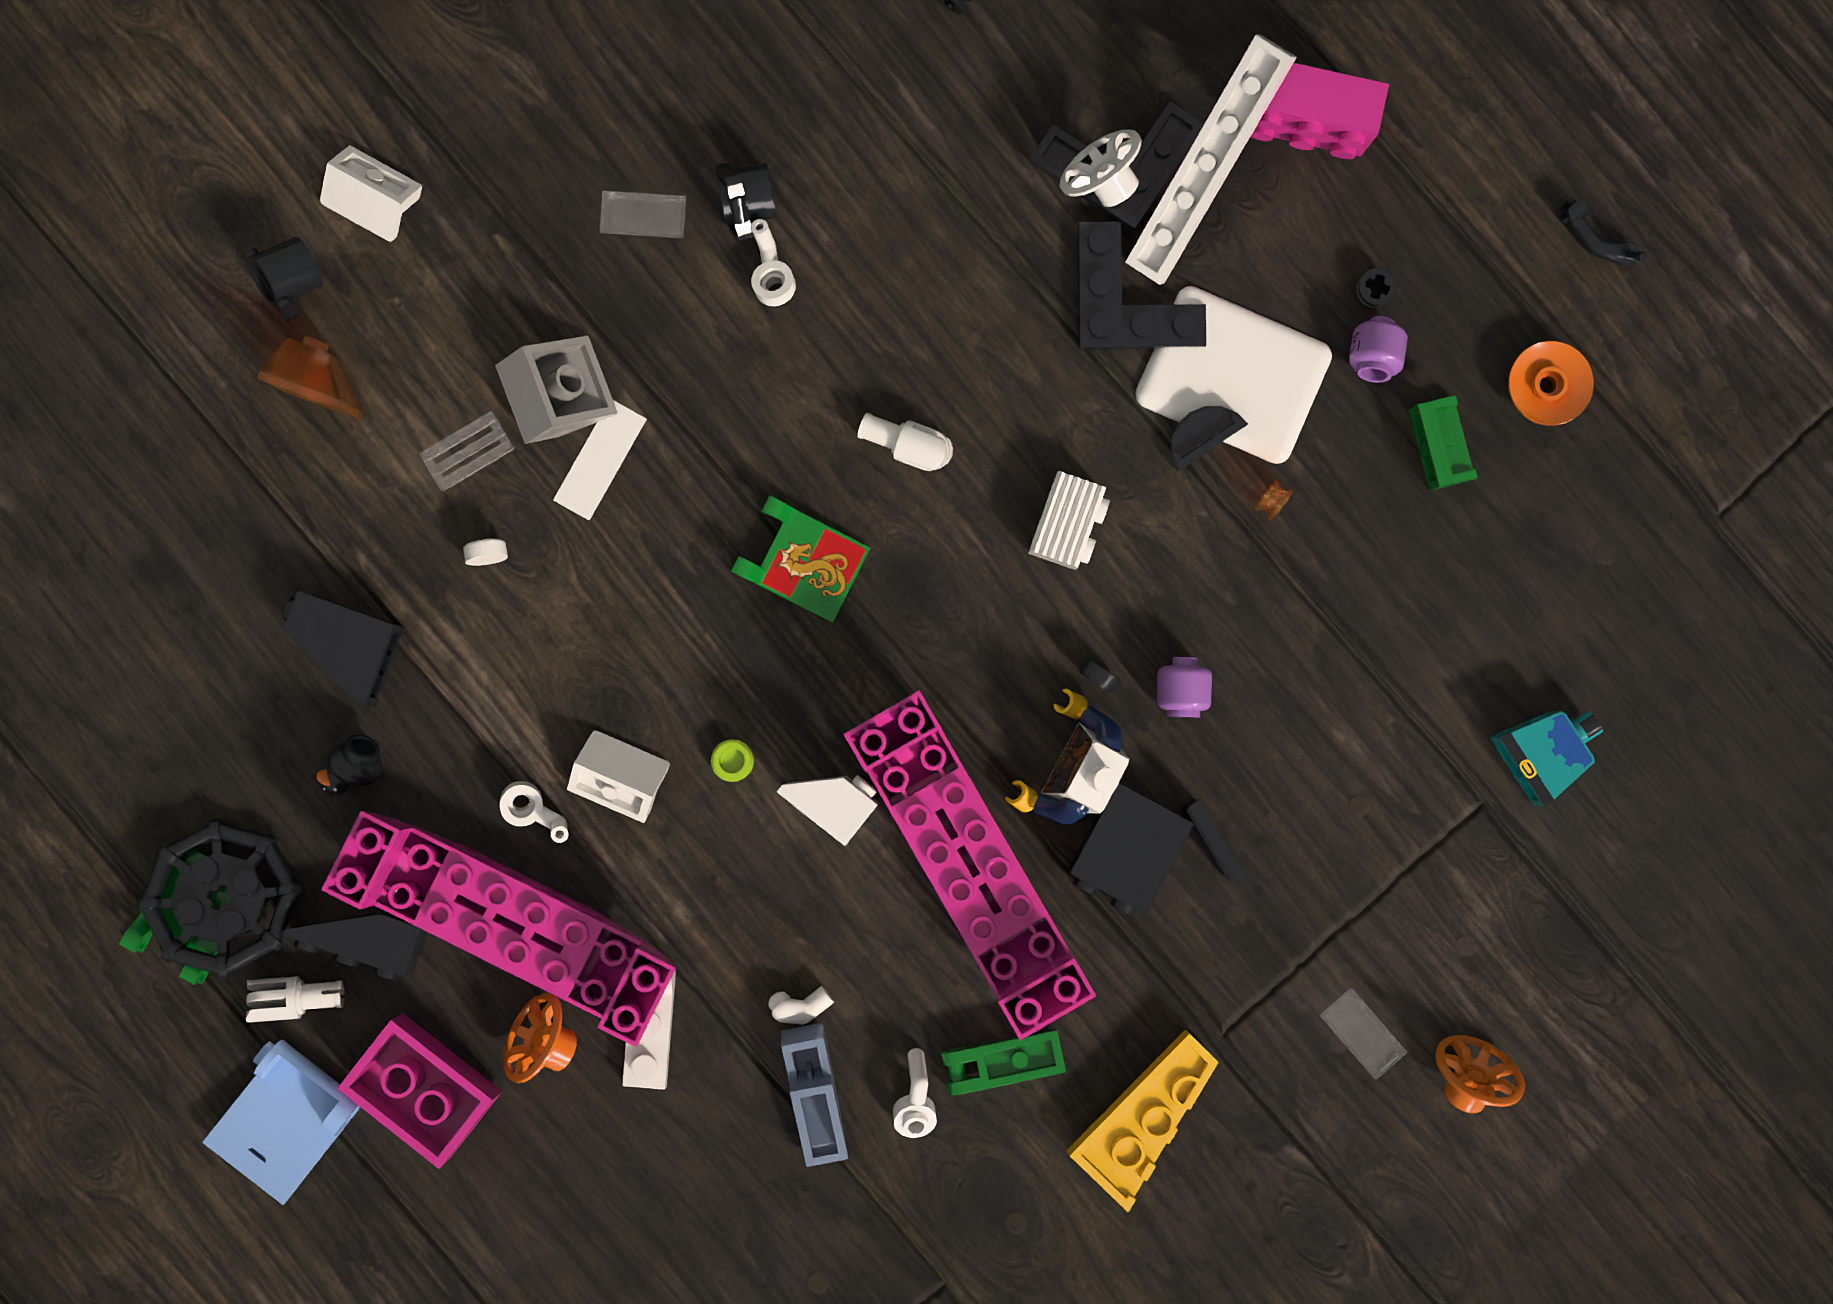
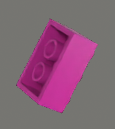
[1250,63,1389,159]
[337,1013,503,1169]

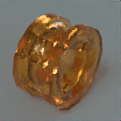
[1254,478,1293,521]

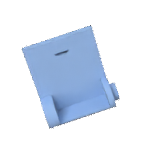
[202,1039,360,1205]

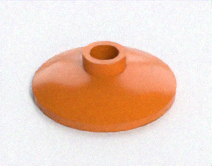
[1508,341,1594,426]

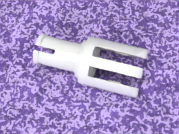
[858,413,953,471]
[246,976,345,1022]

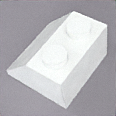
[777,775,879,846]

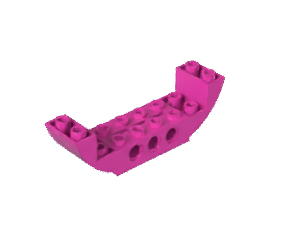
[844,690,1096,1040]
[321,811,677,1047]

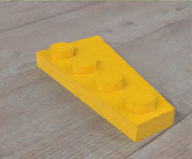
[1066,1029,1219,1212]

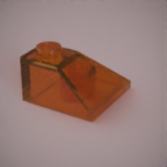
[257,336,363,420]

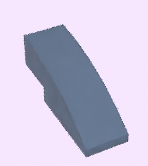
[781,1022,848,1167]

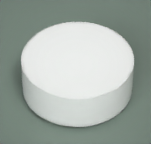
[463,539,508,566]

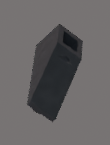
[283,911,428,980]

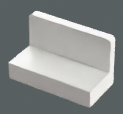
[320,145,422,242]
[567,731,670,823]

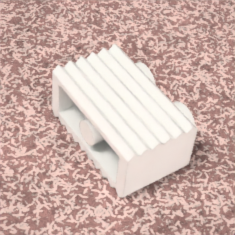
[1028,471,1110,570]

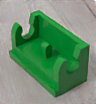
[1408,395,1478,491]

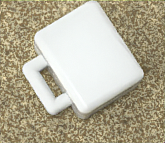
[1136,286,1332,464]

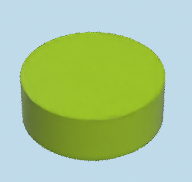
[711,739,754,782]

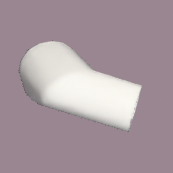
[768,986,834,1025]

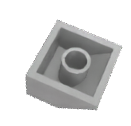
[495,336,618,444]

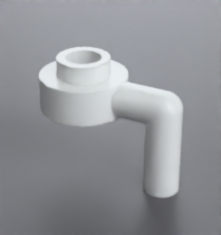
[751,219,796,306]
[500,781,568,843]
[893,1048,937,1138]

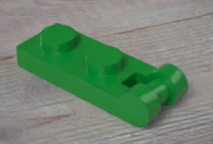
[940,1028,1066,1096]

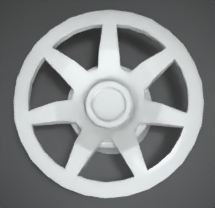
[1059,129,1142,207]

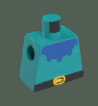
[1490,710,1603,807]

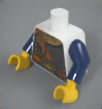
[1005,689,1129,824]

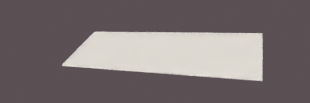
[553,400,647,520]

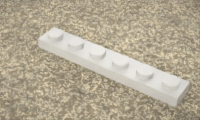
[1125,35,1297,285]

